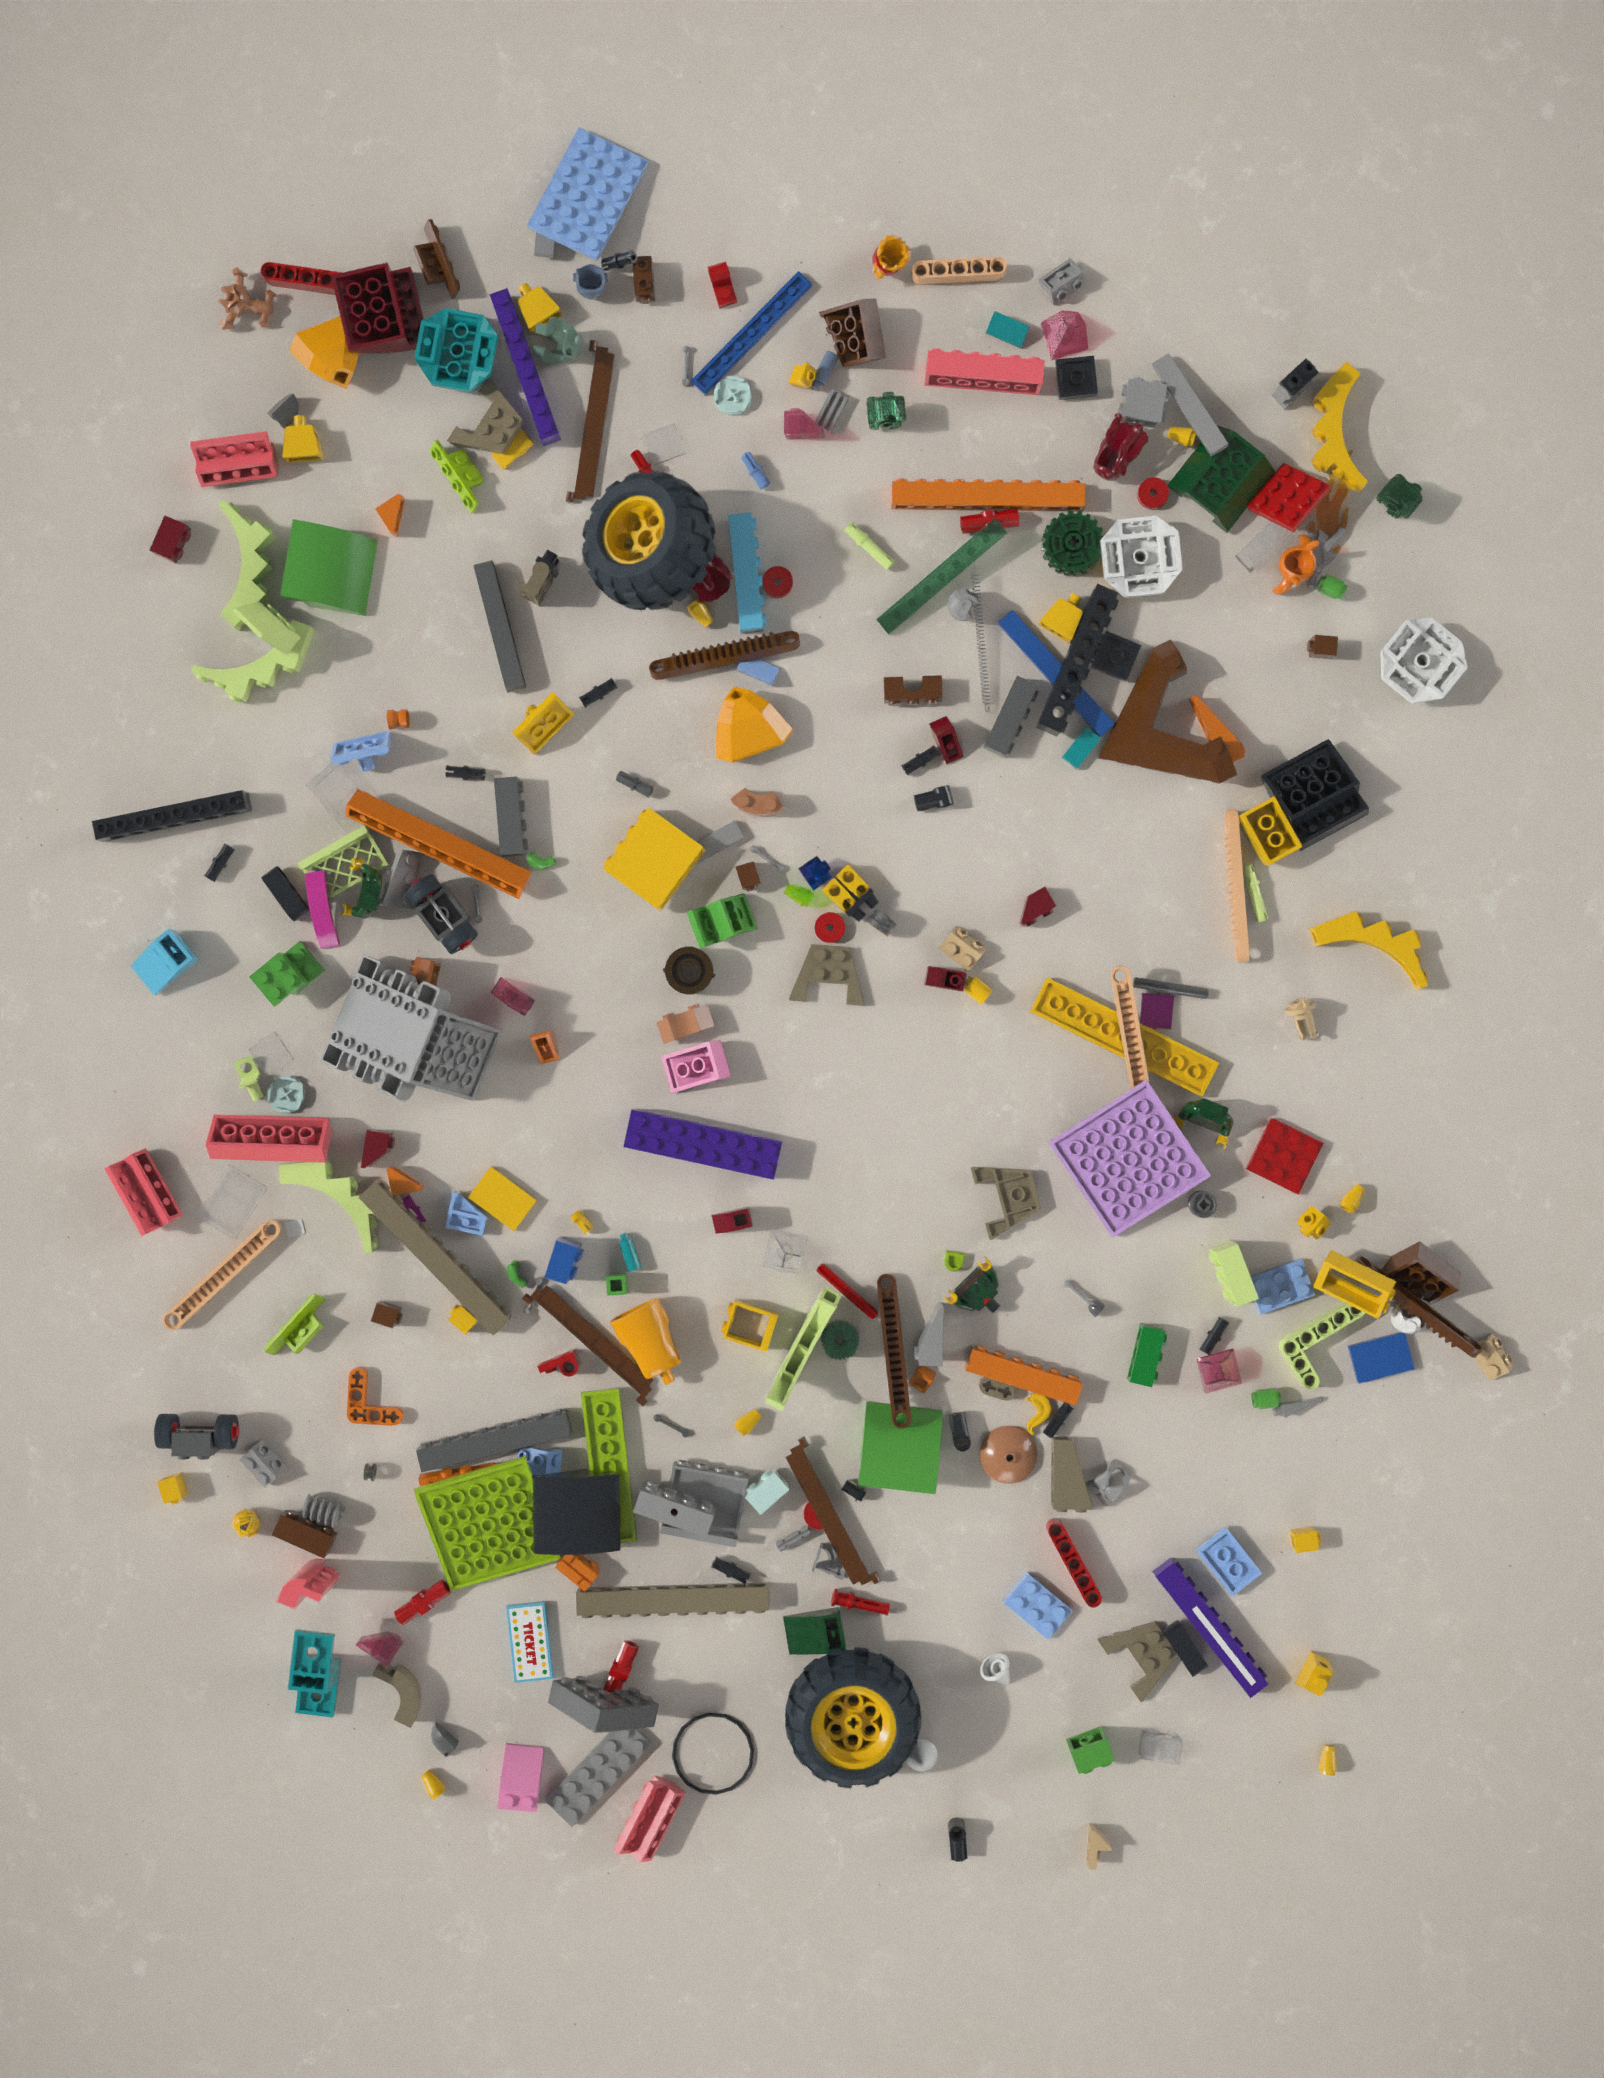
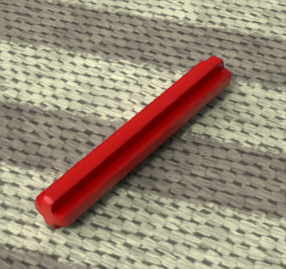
[816,1263,878,1320]

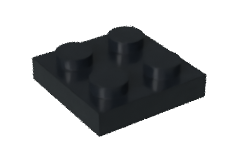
[1055,355,1098,400]
[1090,631,1142,682]

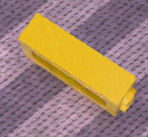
[1313,1250,1396,1319]

